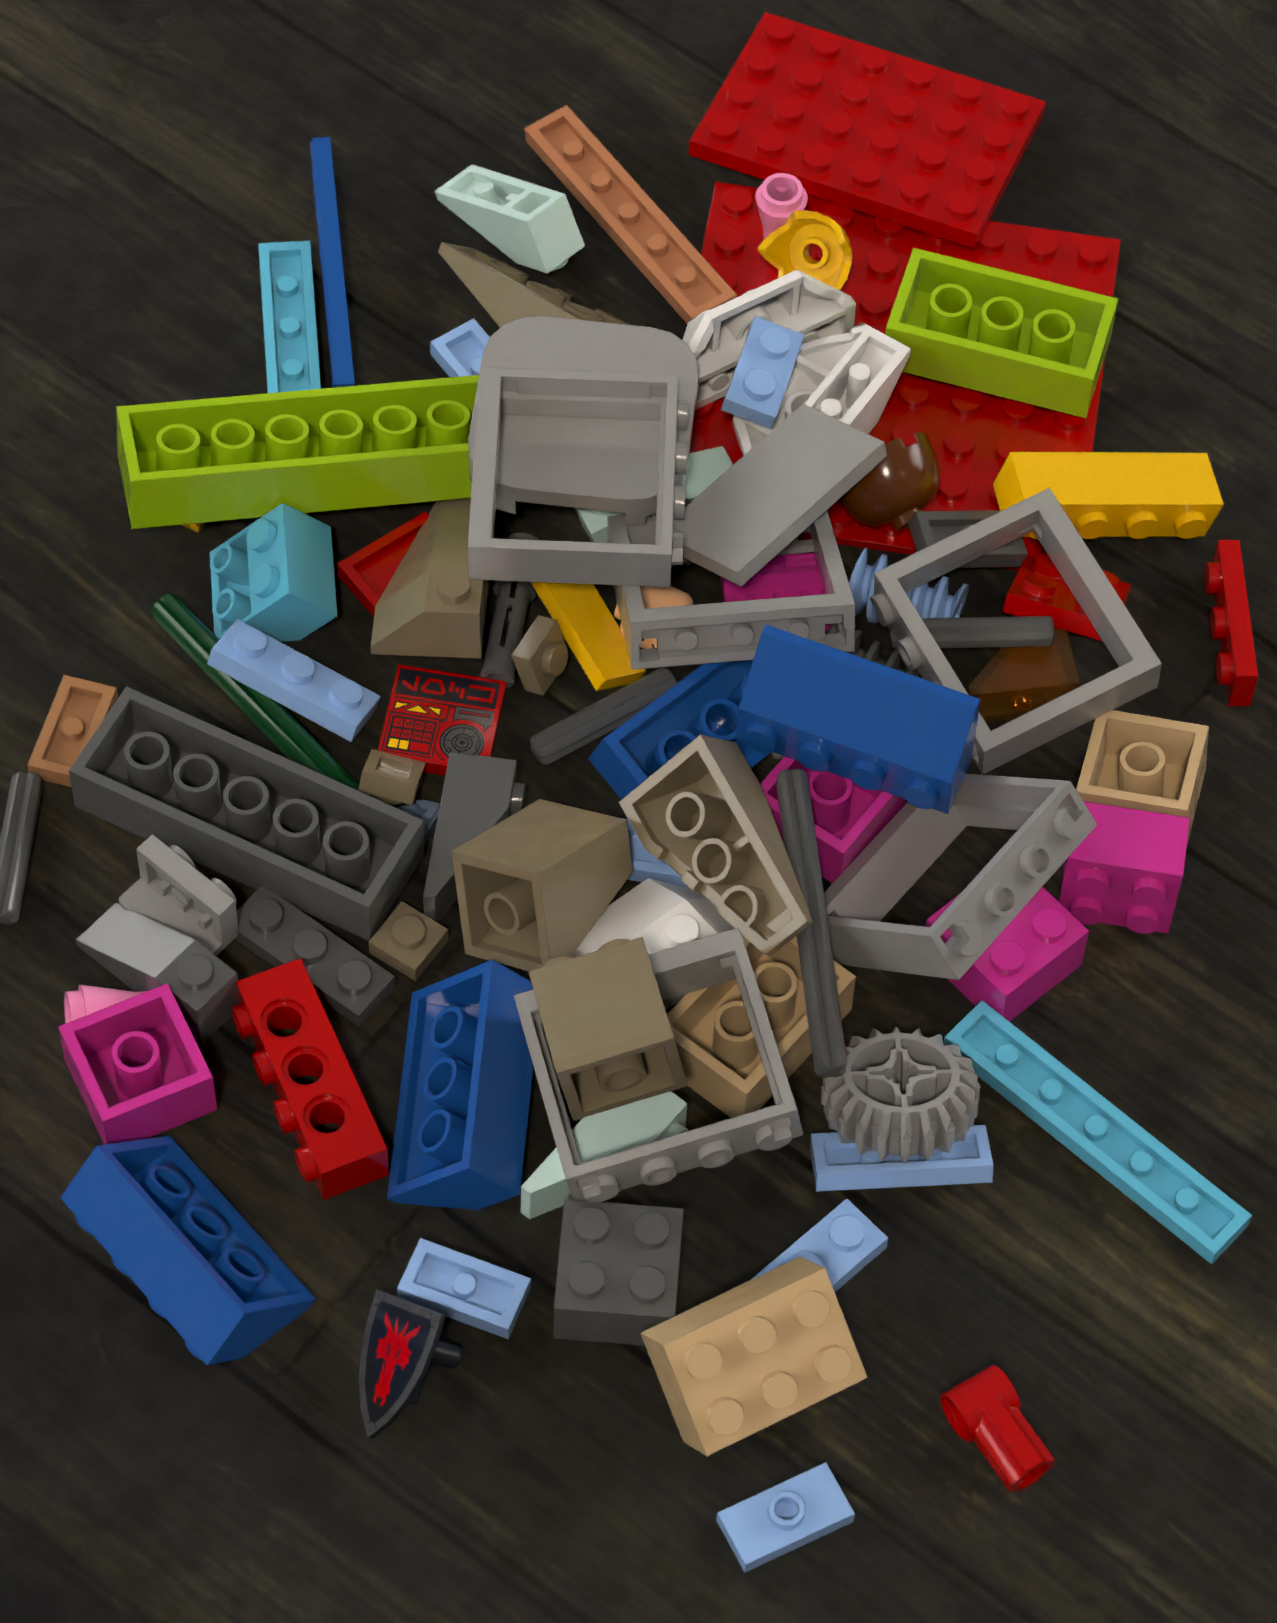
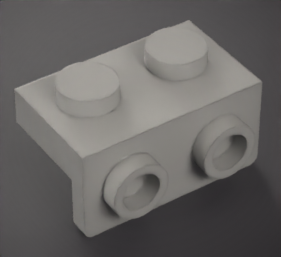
[119,834,238,956]

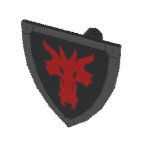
[359,1289,461,1439]

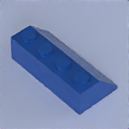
[737,624,980,814]
[588,660,772,800]
[387,960,534,1210]
[60,1136,316,1366]

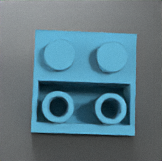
[210,503,337,642]

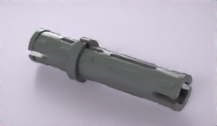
[480,533,539,688]

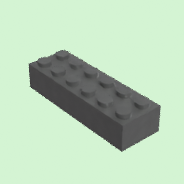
[69,686,425,941]

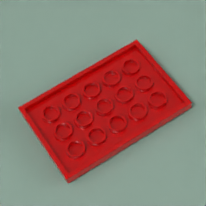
[689,12,1046,249]

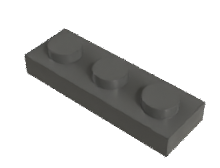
[235,886,395,1026]

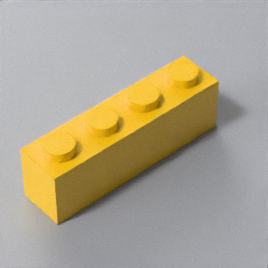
[993,452,1224,539]

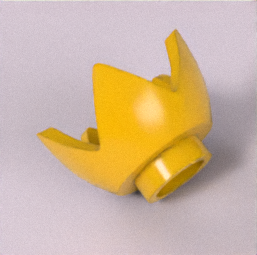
[758,210,852,290]

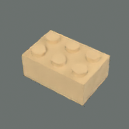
[667,935,856,1118]
[640,1257,868,1456]

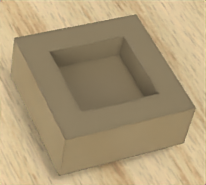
[511,615,570,696]
[358,749,426,805]
[369,901,449,981]

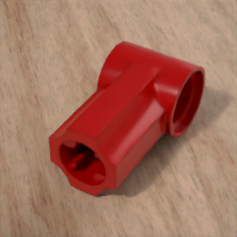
[940,1365,1055,1493]

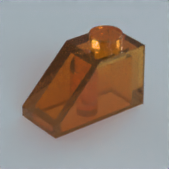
[968,629,1080,722]

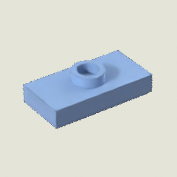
[716,1462,855,1573]

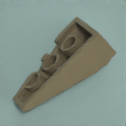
[438,242,631,327]
[371,498,496,659]
[619,735,813,956]

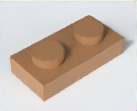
[27,675,118,787]

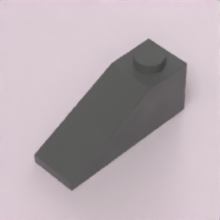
[423,752,526,923]
[76,903,238,1045]

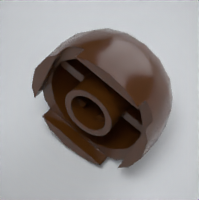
[838,432,941,532]

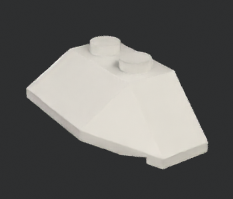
[683,269,856,410]
[732,324,911,456]
[571,878,735,1010]

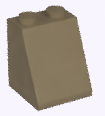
[451,799,633,971]
[529,937,688,1121]

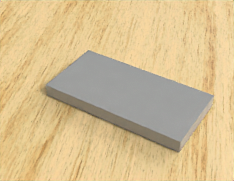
[673,404,887,586]

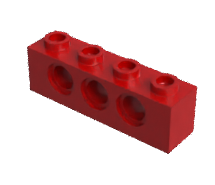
[231,958,389,1200]

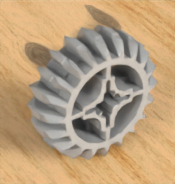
[821,1026,980,1163]

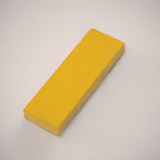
[531,582,646,691]

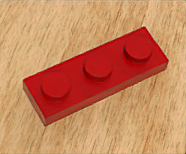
[1204,540,1258,706]

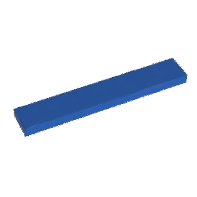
[310,137,355,388]

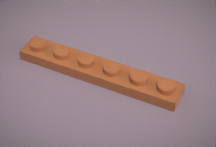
[524,105,737,324]

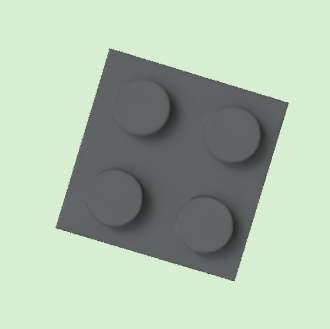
[553,1199,684,1346]

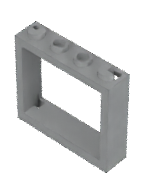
[468,367,688,587]
[870,488,1162,775]
[607,510,855,670]
[824,774,1097,980]
[513,927,803,1203]

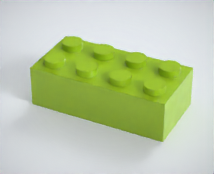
[885,248,1118,418]

